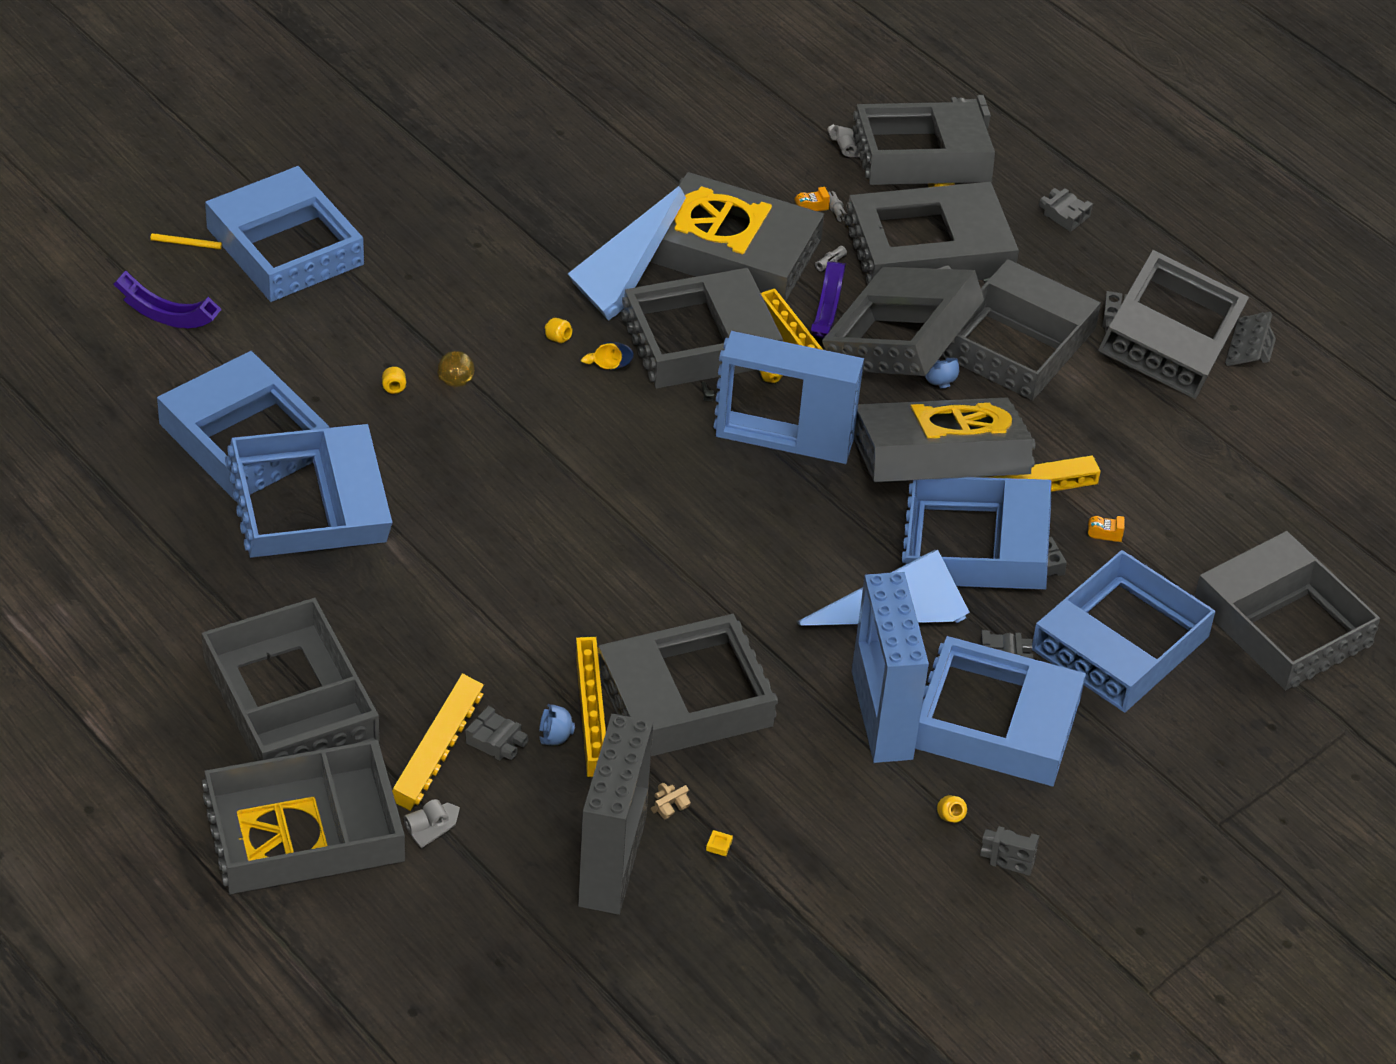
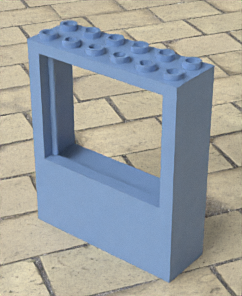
[205,166,364,302]
[714,331,864,464]
[157,351,329,502]
[225,424,392,558]
[902,477,1051,589]
[1032,550,1215,713]
[852,572,929,763]
[915,636,1086,786]

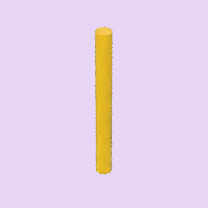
[151,233,222,249]

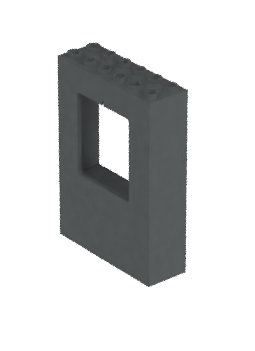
[845,182,1019,284]
[202,598,379,761]

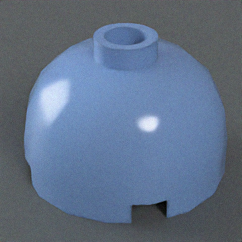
[925,358,959,388]
[539,704,575,745]

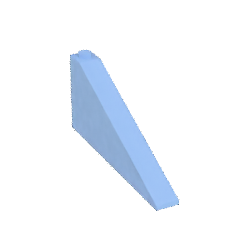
[568,186,686,321]
[797,550,970,625]

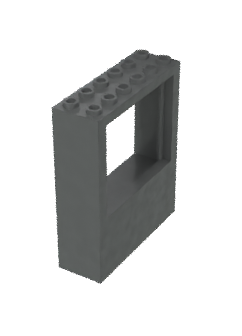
[852,102,995,185]
[1098,250,1249,399]
[941,259,1101,401]
[822,267,984,376]
[621,268,783,388]
[1195,531,1380,691]
[598,613,778,756]
[578,714,653,915]

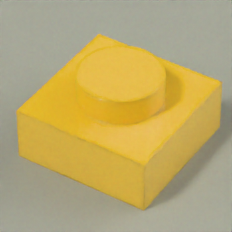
[706,830,733,856]

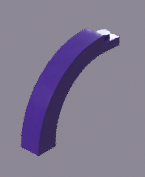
[811,261,846,339]
[113,270,221,328]

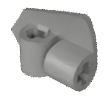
[827,124,860,157]
[403,799,460,848]

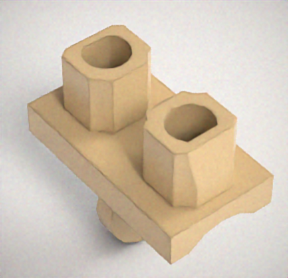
[651,783,691,820]

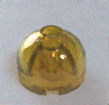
[438,351,475,387]

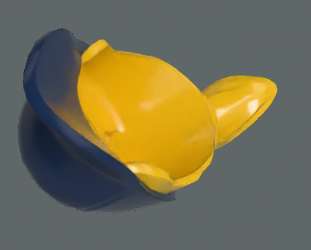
[581,342,634,370]

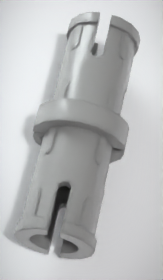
[828,191,847,222]
[815,246,847,272]

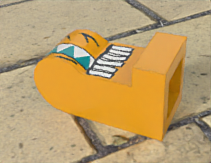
[794,187,830,211]
[1088,516,1124,542]

